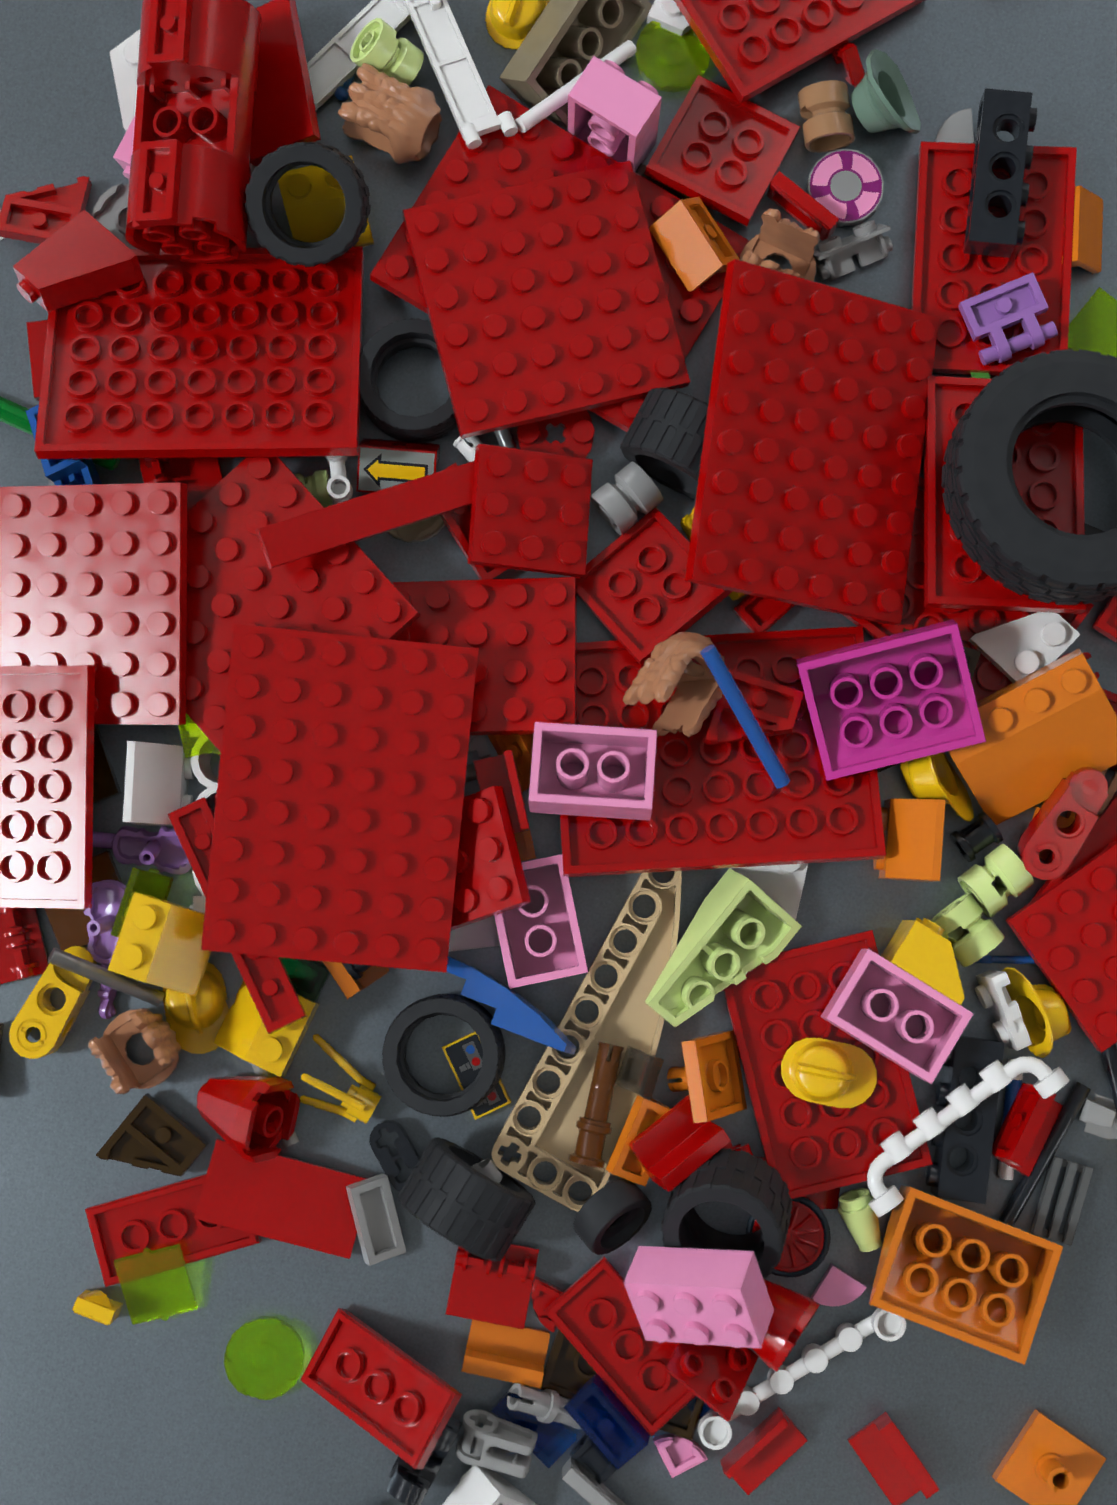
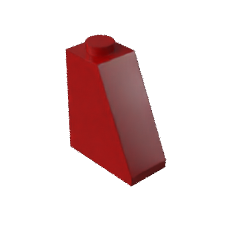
[13,210,144,312]

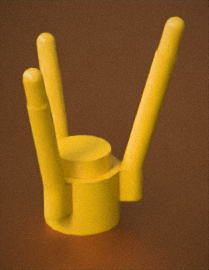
[300,1034,382,1124]

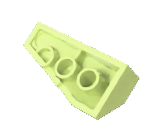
[645,868,802,1027]

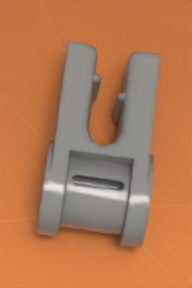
[455,1409,538,1478]

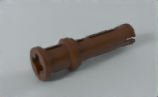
[569,1042,624,1168]

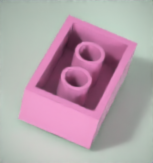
[568,56,662,172]
[529,722,657,821]
[494,854,588,989]
[820,949,974,1084]
[624,1246,774,1348]

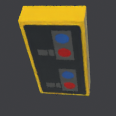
[442,1031,512,1120]

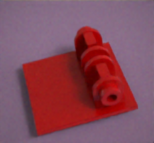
[138,457,223,511]
[0,907,49,984]
[445,1244,539,1330]
[665,1343,759,1422]

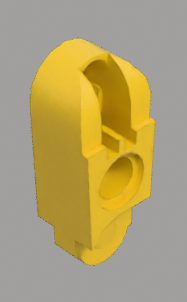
[9,946,97,1059]

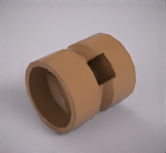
[798,80,855,152]

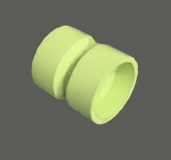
[350,18,424,86]
[958,844,1034,918]
[930,892,1005,967]

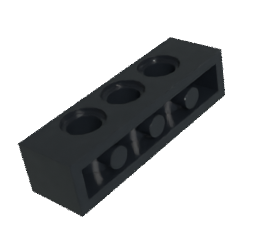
[963,88,1037,258]
[926,1036,1005,1204]

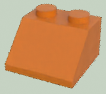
[873,798,946,882]

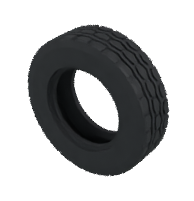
[942,349,1117,605]

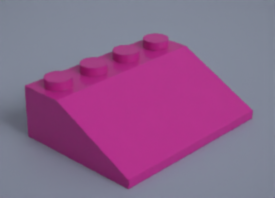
[796,620,986,781]

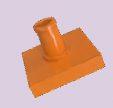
[667,1030,747,1123]
[992,1409,1106,1505]

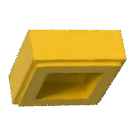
[72,1289,123,1326]

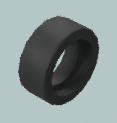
[573,1178,652,1255]

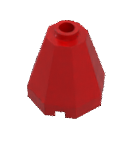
[197,1076,301,1163]

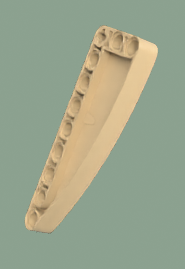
[492,871,682,1212]

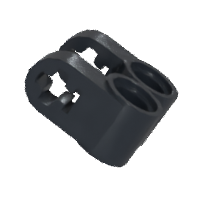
[387,1416,462,1505]

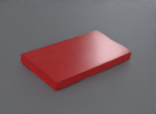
[250,0,321,166]
[194,1138,368,1259]
[85,1173,262,1287]
[544,1256,696,1437]
[300,1308,462,1469]

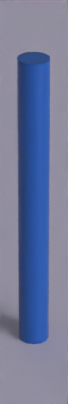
[700,644,790,789]

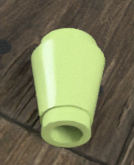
[838,1188,882,1252]

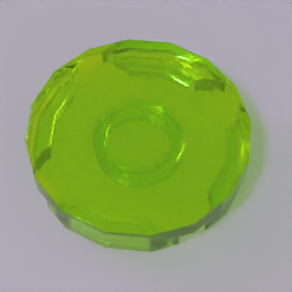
[635,21,710,93]
[224,1316,305,1400]

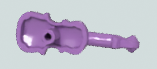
[93,826,191,875]
[84,880,132,1019]

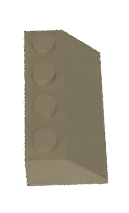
[499,0,652,131]

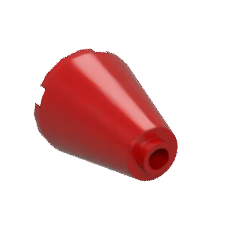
[752,1279,820,1372]

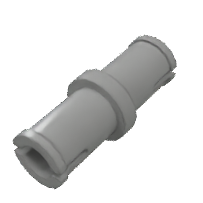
[507,1383,588,1429]

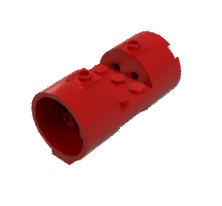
[125,0,262,263]

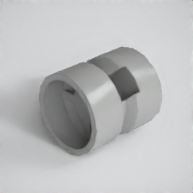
[590,461,664,535]

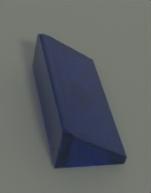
[564,1373,650,1470]

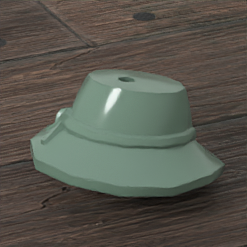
[851,49,921,134]

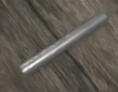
[48,948,165,1007]

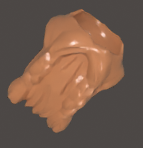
[338,63,443,164]
[740,208,820,281]
[623,632,725,737]
[88,1008,182,1094]

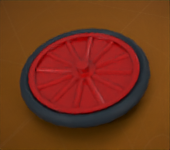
[746,1197,831,1278]

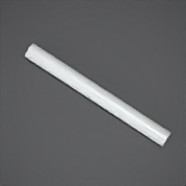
[515,40,637,133]

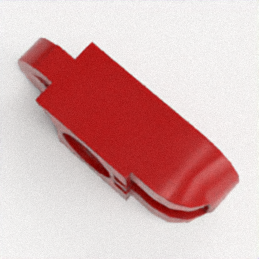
[1017,767,1109,880]

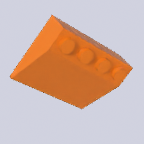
[948,649,1117,825]
[869,1185,1064,1365]

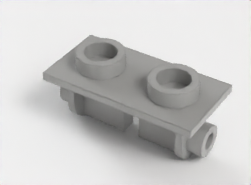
[814,220,893,281]

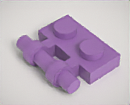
[958,272,1058,366]

